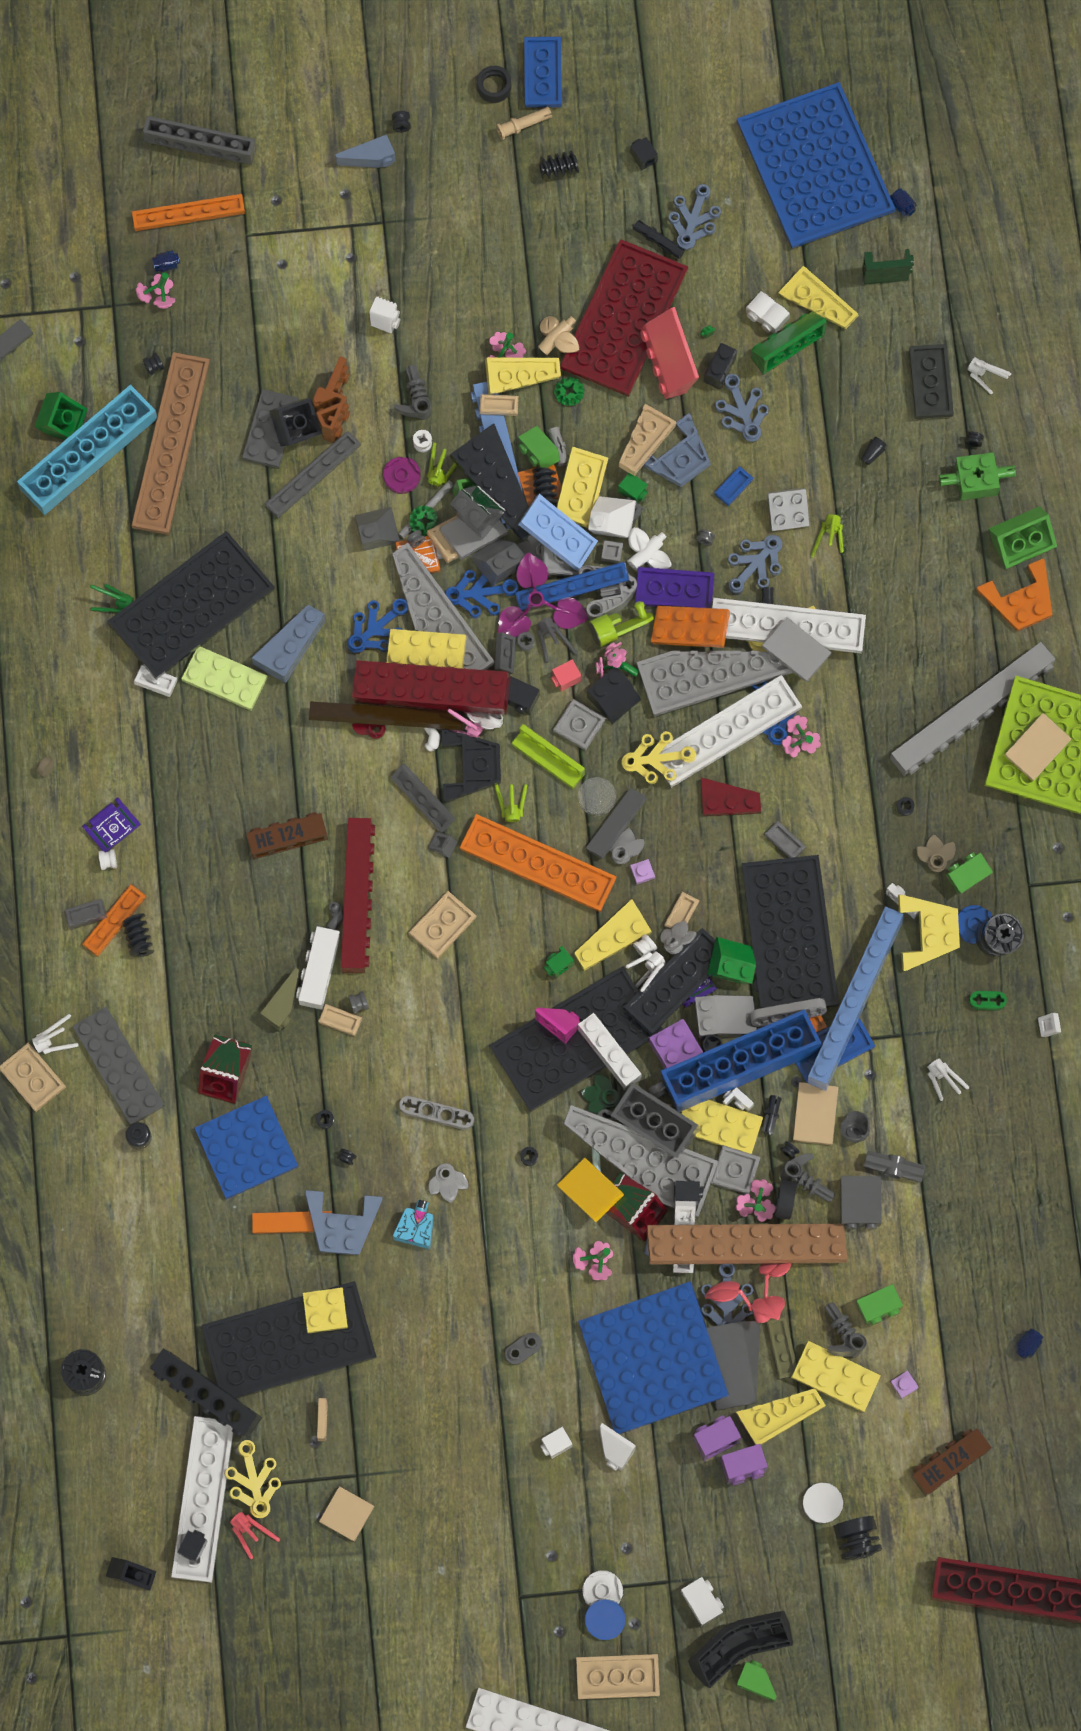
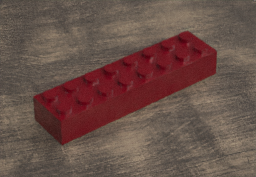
[352,660,511,715]
[930,1557,1081,1624]

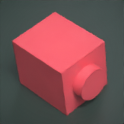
[551,659,581,691]

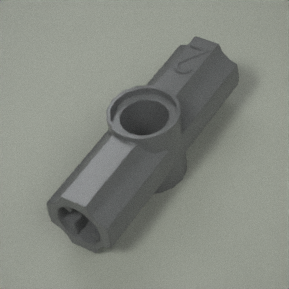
[864,1150,925,1183]

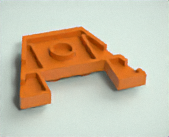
[976,558,1052,632]

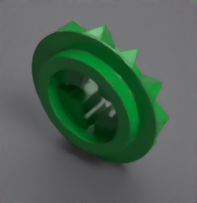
[554,376,584,406]
[409,505,439,536]

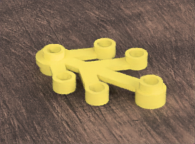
[622,731,697,784]
[224,1440,281,1518]

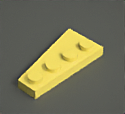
[574,899,652,971]
[736,1389,826,1445]

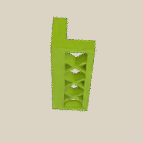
[512,724,585,789]

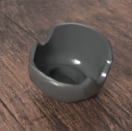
[840,1111,870,1143]

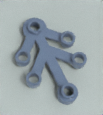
[669,184,721,250]
[715,374,769,442]
[728,535,782,595]
[701,1264,753,1326]

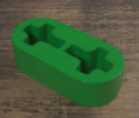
[969,991,1007,1011]

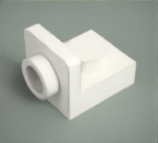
[723,1087,754,1112]

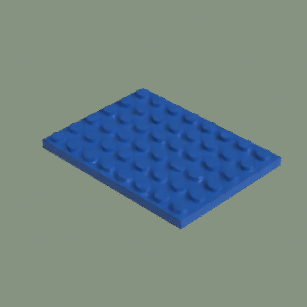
[737,82,895,249]

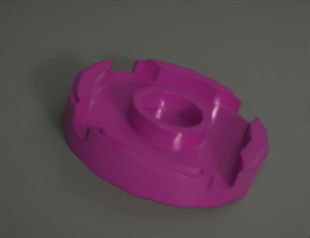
[383,457,421,494]

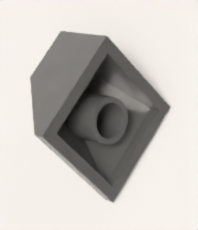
[355,507,400,551]

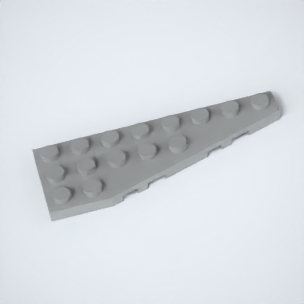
[392,543,495,670]
[637,651,794,717]
[564,1105,719,1217]

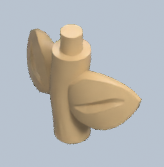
[538,316,579,355]

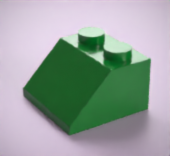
[34,392,88,440]
[708,937,756,984]

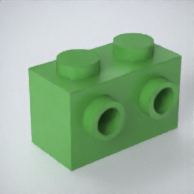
[518,426,560,468]
[945,852,993,894]
[855,1284,903,1326]

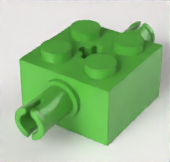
[939,452,1016,500]

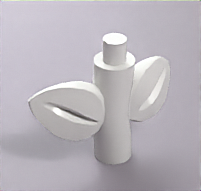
[627,527,671,570]

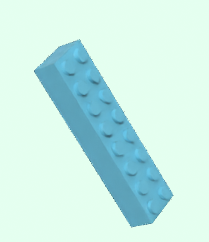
[17,385,157,515]

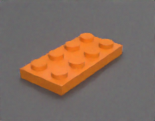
[651,606,730,648]

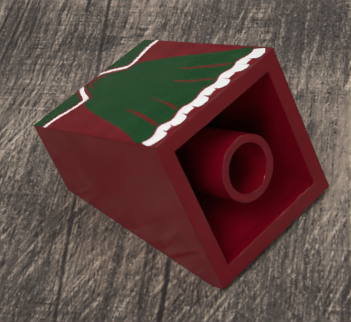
[198,1035,252,1104]
[606,1173,668,1242]

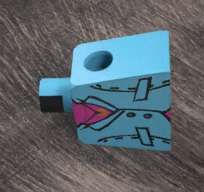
[393,1200,434,1250]

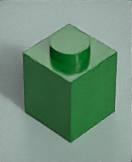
[618,473,648,504]

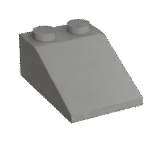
[695,995,757,1041]

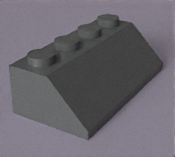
[611,1082,700,1158]

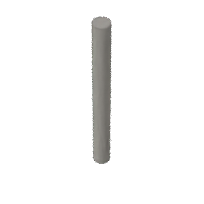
[398,480,454,539]

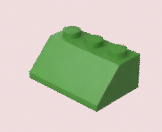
[988,506,1057,569]

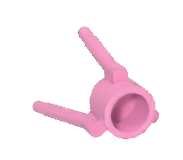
[448,709,484,738]

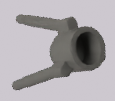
[537,618,578,663]

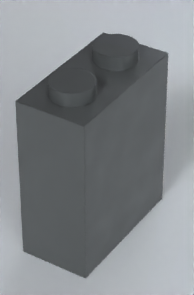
[840,1176,882,1230]

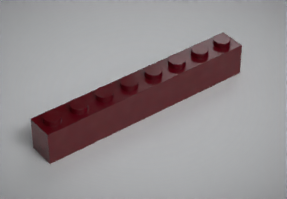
[341,818,375,973]

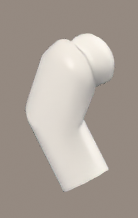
[424,728,441,752]

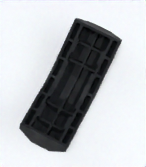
[688,1611,793,1688]

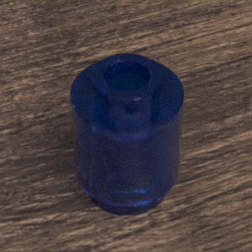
[890,188,917,216]
[152,250,180,272]
[1015,1328,1044,1359]

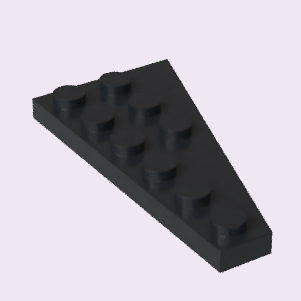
[450,423,531,541]

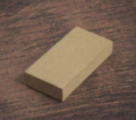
[480,394,519,416]
[664,892,700,929]
[319,1004,362,1036]
[317,1398,328,1441]

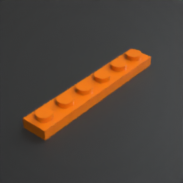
[132,194,245,231]

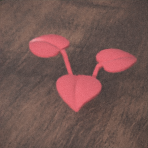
[705,1263,792,1323]

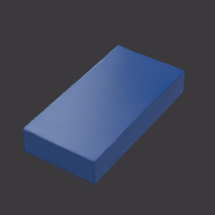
[714,466,754,507]

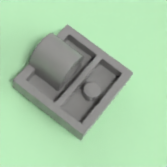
[767,488,810,531]

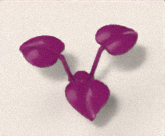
[498,553,587,638]

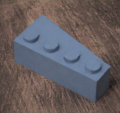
[252,605,325,683]

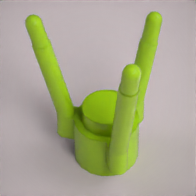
[426,442,457,487]
[810,514,844,558]
[494,784,527,822]

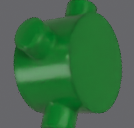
[700,325,715,338]

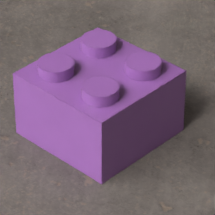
[649,1019,703,1069]
[693,1415,741,1461]
[720,1444,768,1486]

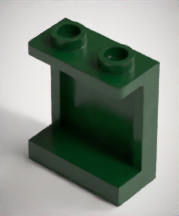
[862,249,914,285]

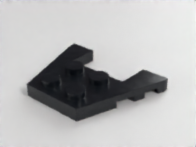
[442,729,501,803]

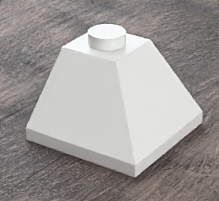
[588,496,636,538]
[599,1423,636,1471]

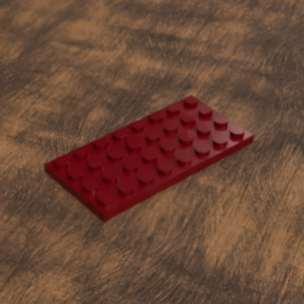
[560,239,688,397]

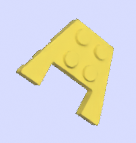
[898,894,960,971]

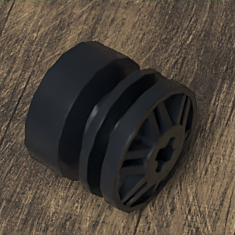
[975,913,1024,957]
[61,1349,106,1396]
[833,1516,882,1560]

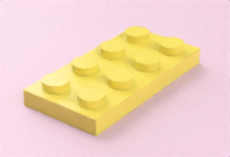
[556,447,608,528]
[386,629,467,668]
[682,1100,763,1154]
[791,1341,881,1412]

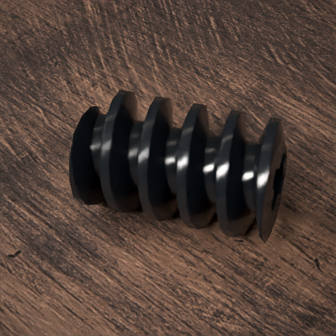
[539,151,579,180]
[532,468,558,505]
[122,913,154,957]

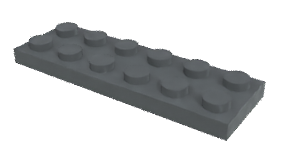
[73,1006,165,1125]

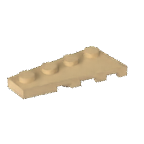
[619,404,676,476]

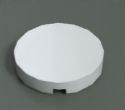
[803,1483,843,1523]
[583,1571,623,1606]

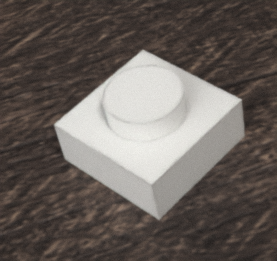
[1038,1013,1061,1037]

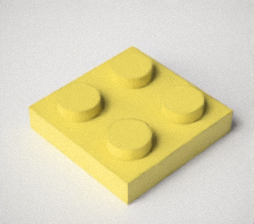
[303,1288,348,1333]

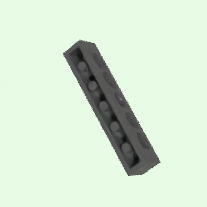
[143,116,257,165]

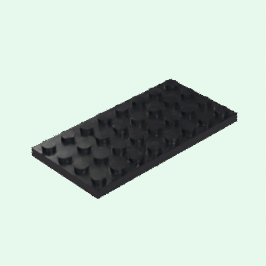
[108,531,275,680]
[741,855,839,1009]
[489,966,663,1112]
[201,1281,377,1402]

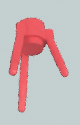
[230,1512,280,1559]

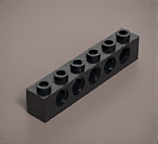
[150,1348,263,1438]

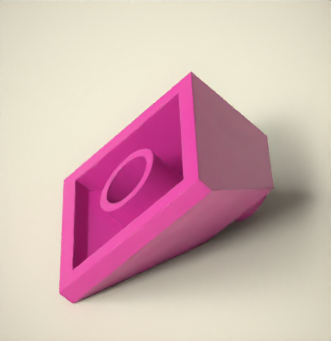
[535,1008,580,1044]

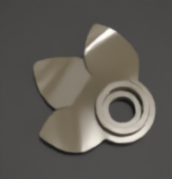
[917,835,956,872]

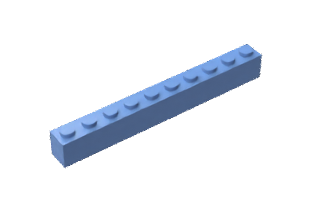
[808,907,903,1091]

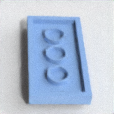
[518,494,598,571]

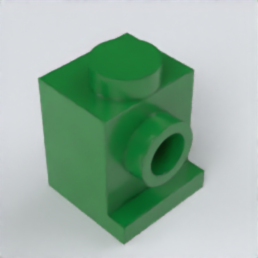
[543,946,574,979]

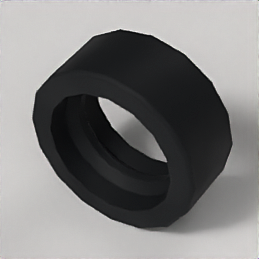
[477,65,511,103]
[775,1180,797,1220]

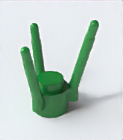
[90,584,134,613]

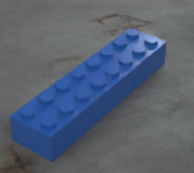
[661,1009,821,1112]

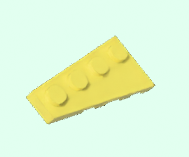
[778,266,859,329]
[485,358,561,395]

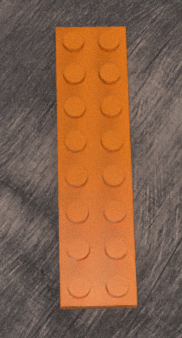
[460,814,617,912]

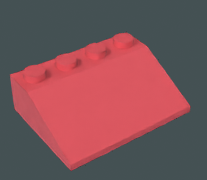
[640,307,699,399]

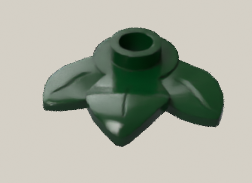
[581,1074,620,1113]

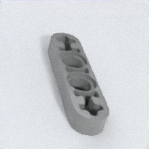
[750,998,827,1027]
[399,1096,474,1130]

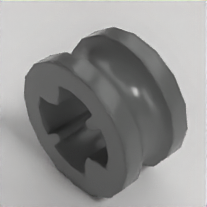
[696,529,715,546]
[406,530,426,548]
[517,632,534,651]

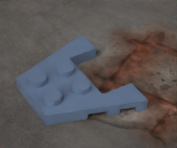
[643,413,711,487]
[305,1190,382,1255]

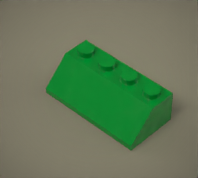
[750,311,827,375]

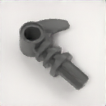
[394,365,431,420]
[780,1154,835,1203]
[824,1302,867,1357]

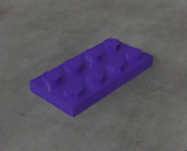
[635,567,714,608]

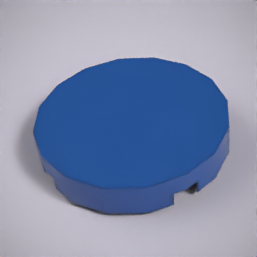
[958,905,992,944]
[585,1599,625,1640]

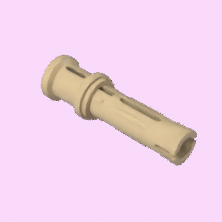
[496,107,552,140]

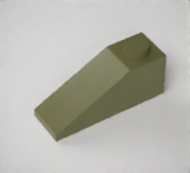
[260,968,300,1031]

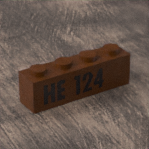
[246,812,328,860]
[911,1428,992,1497]

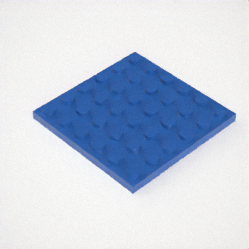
[578,1281,729,1435]

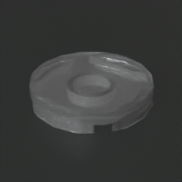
[578,777,616,816]

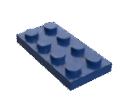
[524,37,562,108]
[795,1018,875,1083]

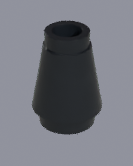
[861,436,887,465]

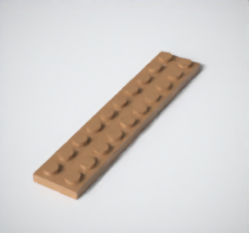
[132,352,210,535]
[646,1224,848,1264]

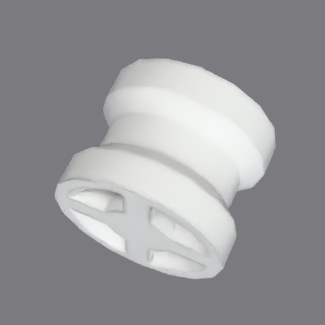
[413,430,432,453]
[99,849,117,870]
[633,934,657,957]

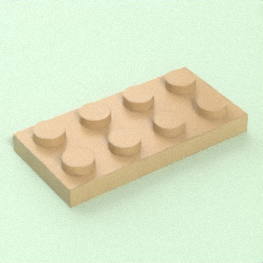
[576,1654,660,1700]

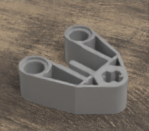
[579,565,637,621]

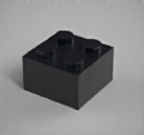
[269,398,322,447]

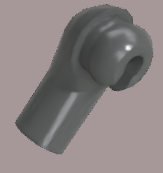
[326,902,344,930]

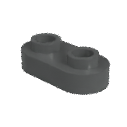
[505,1333,542,1365]

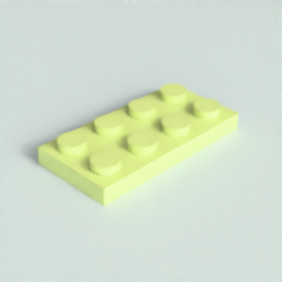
[182,647,268,711]

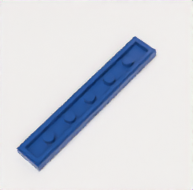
[515,562,630,611]

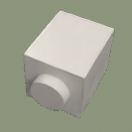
[540,1427,572,1459]

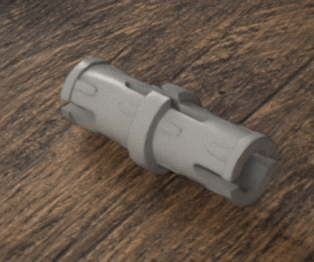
[547,427,568,467]

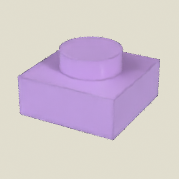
[630,859,655,885]
[890,1371,919,1399]

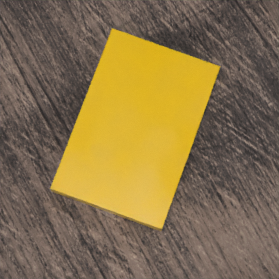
[557,1158,624,1222]

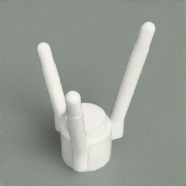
[968,357,1011,394]
[626,952,665,992]
[32,1014,79,1054]
[927,1059,969,1101]

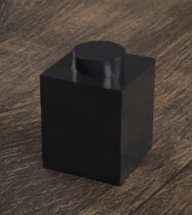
[630,137,658,170]
[673,1181,703,1203]
[177,1529,208,1563]

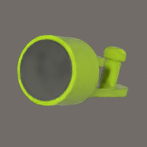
[589,601,654,647]

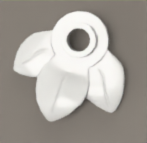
[467,712,503,729]

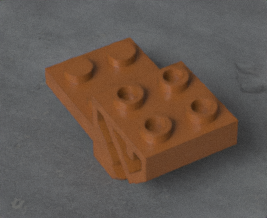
[313,356,350,443]

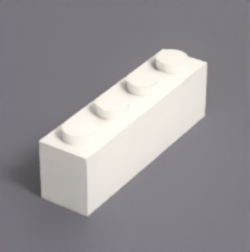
[296,926,340,1010]
[578,1013,642,1091]

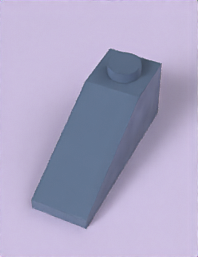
[335,135,396,168]

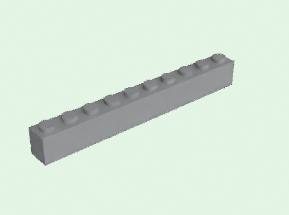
[890,642,1055,776]

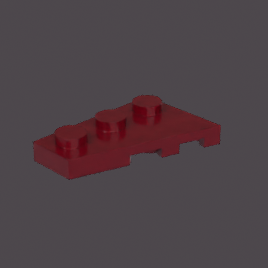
[701,777,761,816]

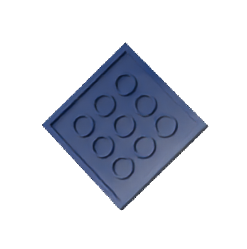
[195,1095,298,1200]

